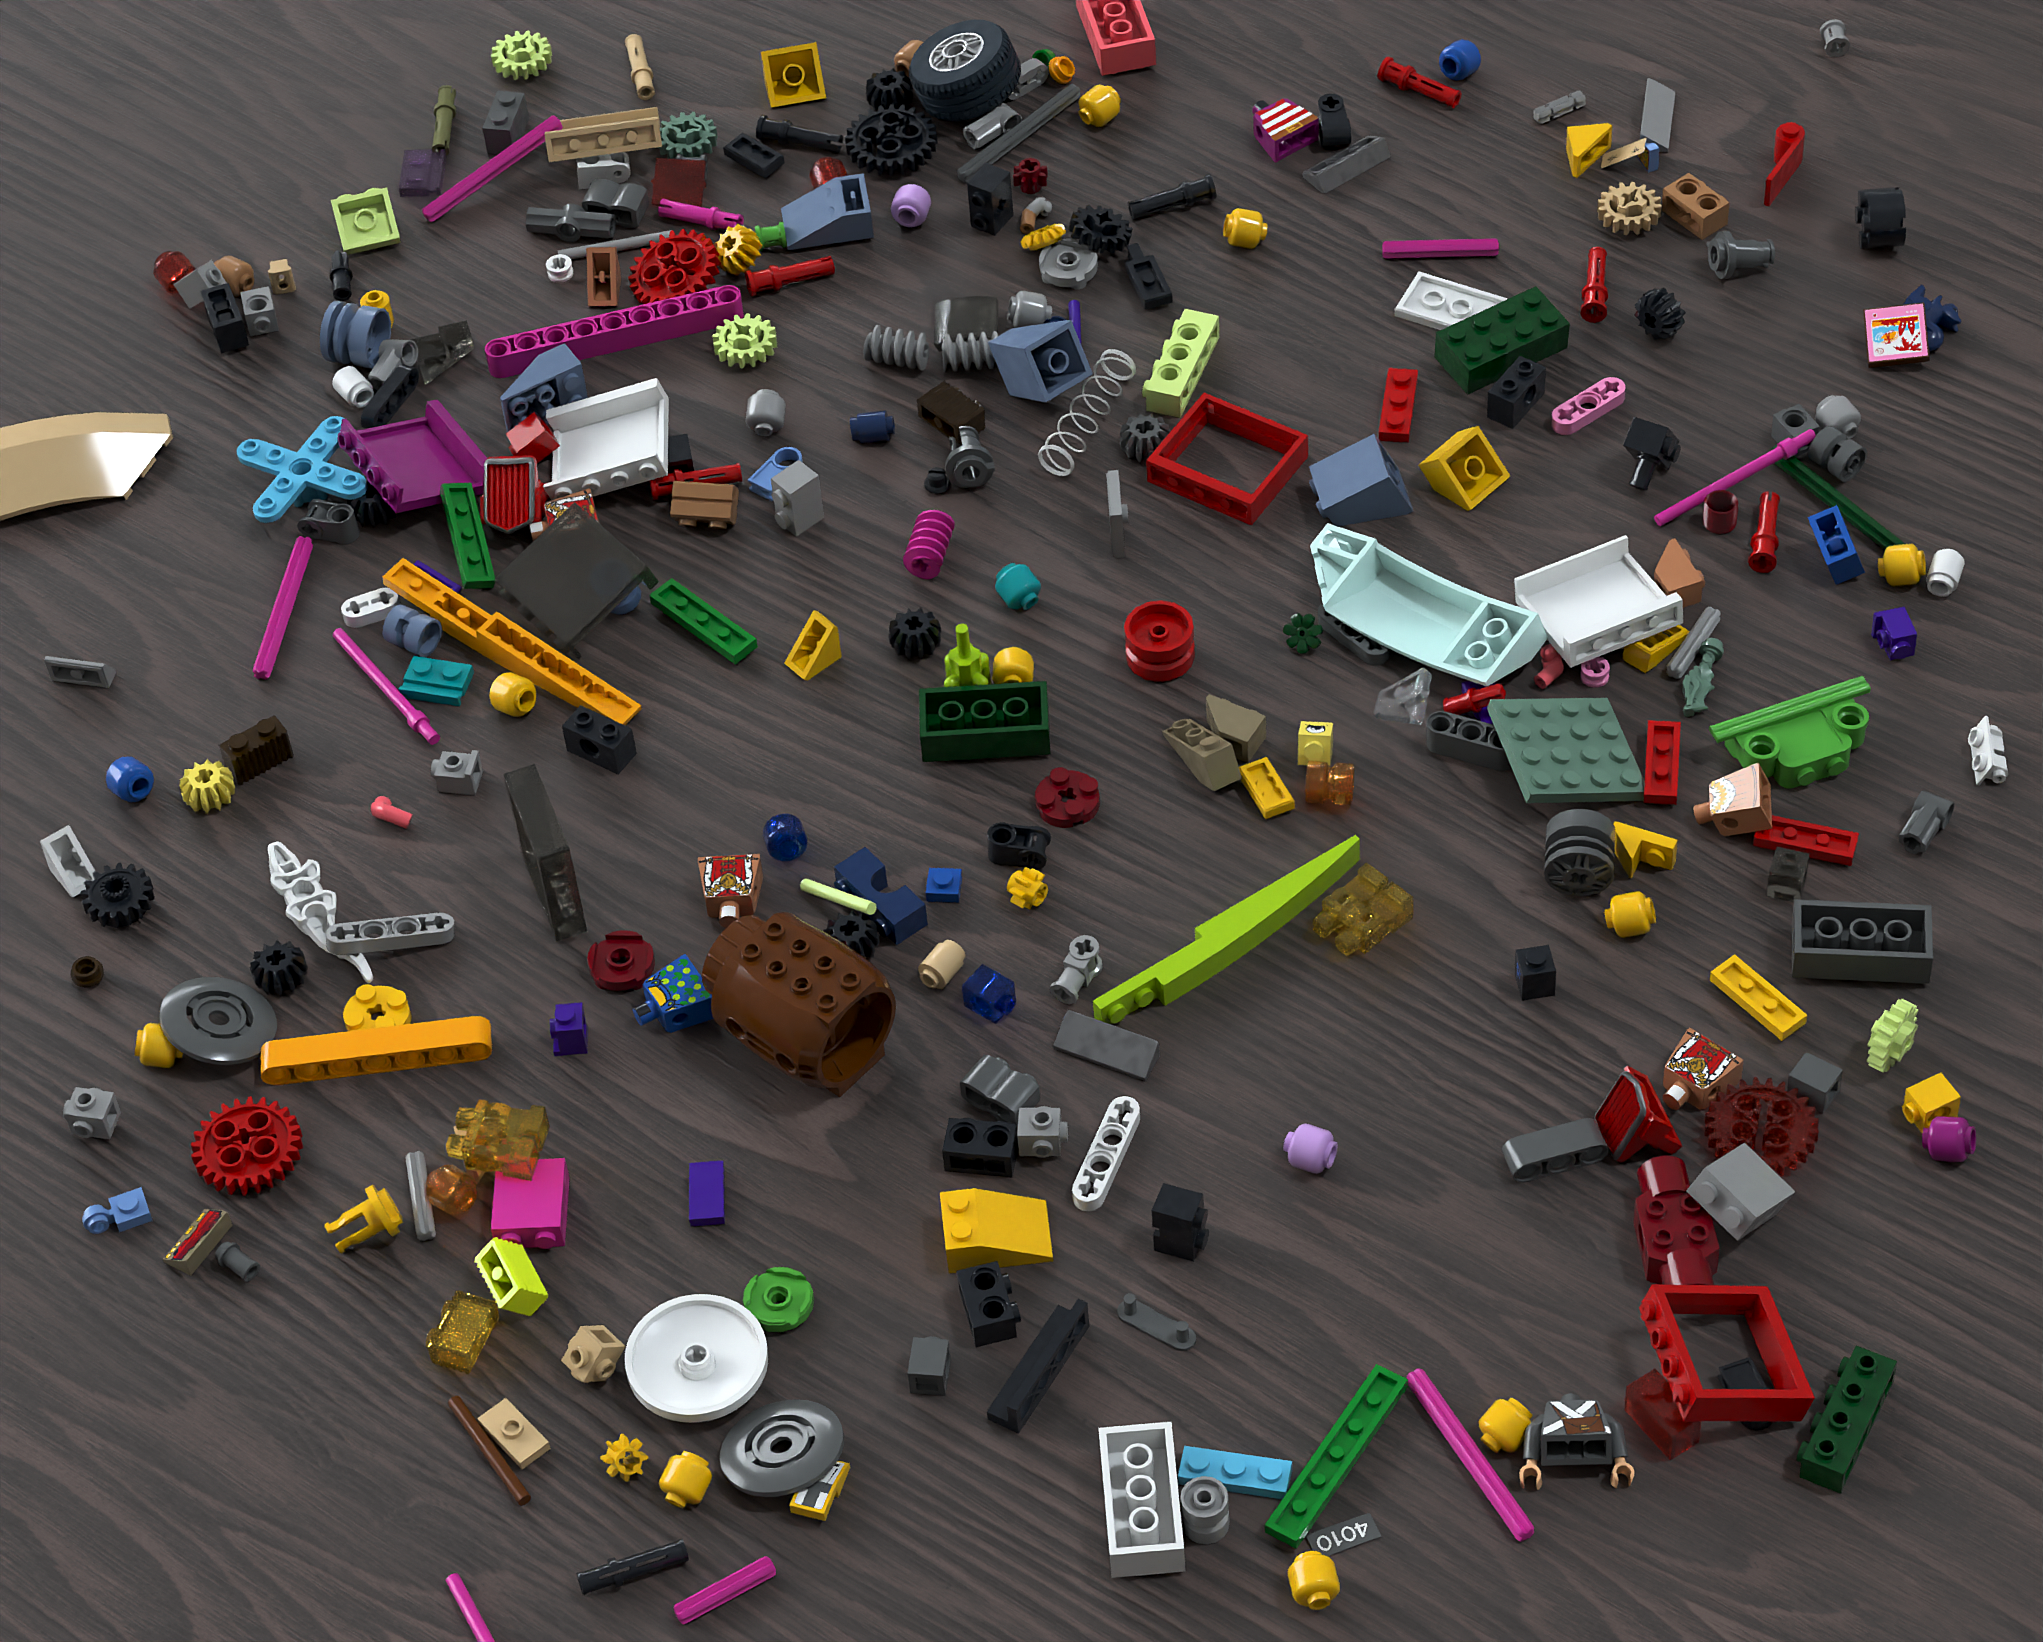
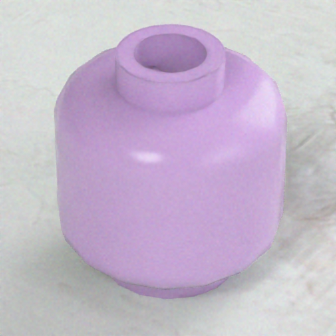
[891,184,931,227]
[1283,1124,1338,1174]

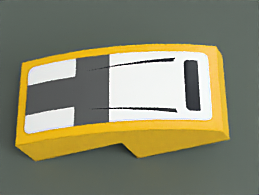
[789,1461,850,1521]

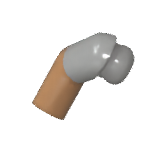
[1020,197,1052,234]

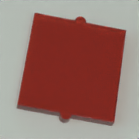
[651,158,707,207]

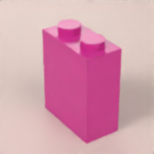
[491,1158,570,1249]

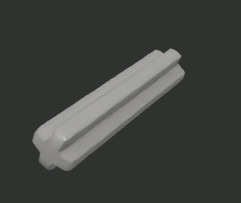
[1666,607,1721,679]
[405,1151,436,1241]

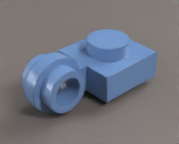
[82,1187,153,1234]

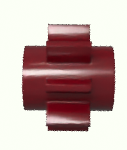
[1013,158,1048,194]

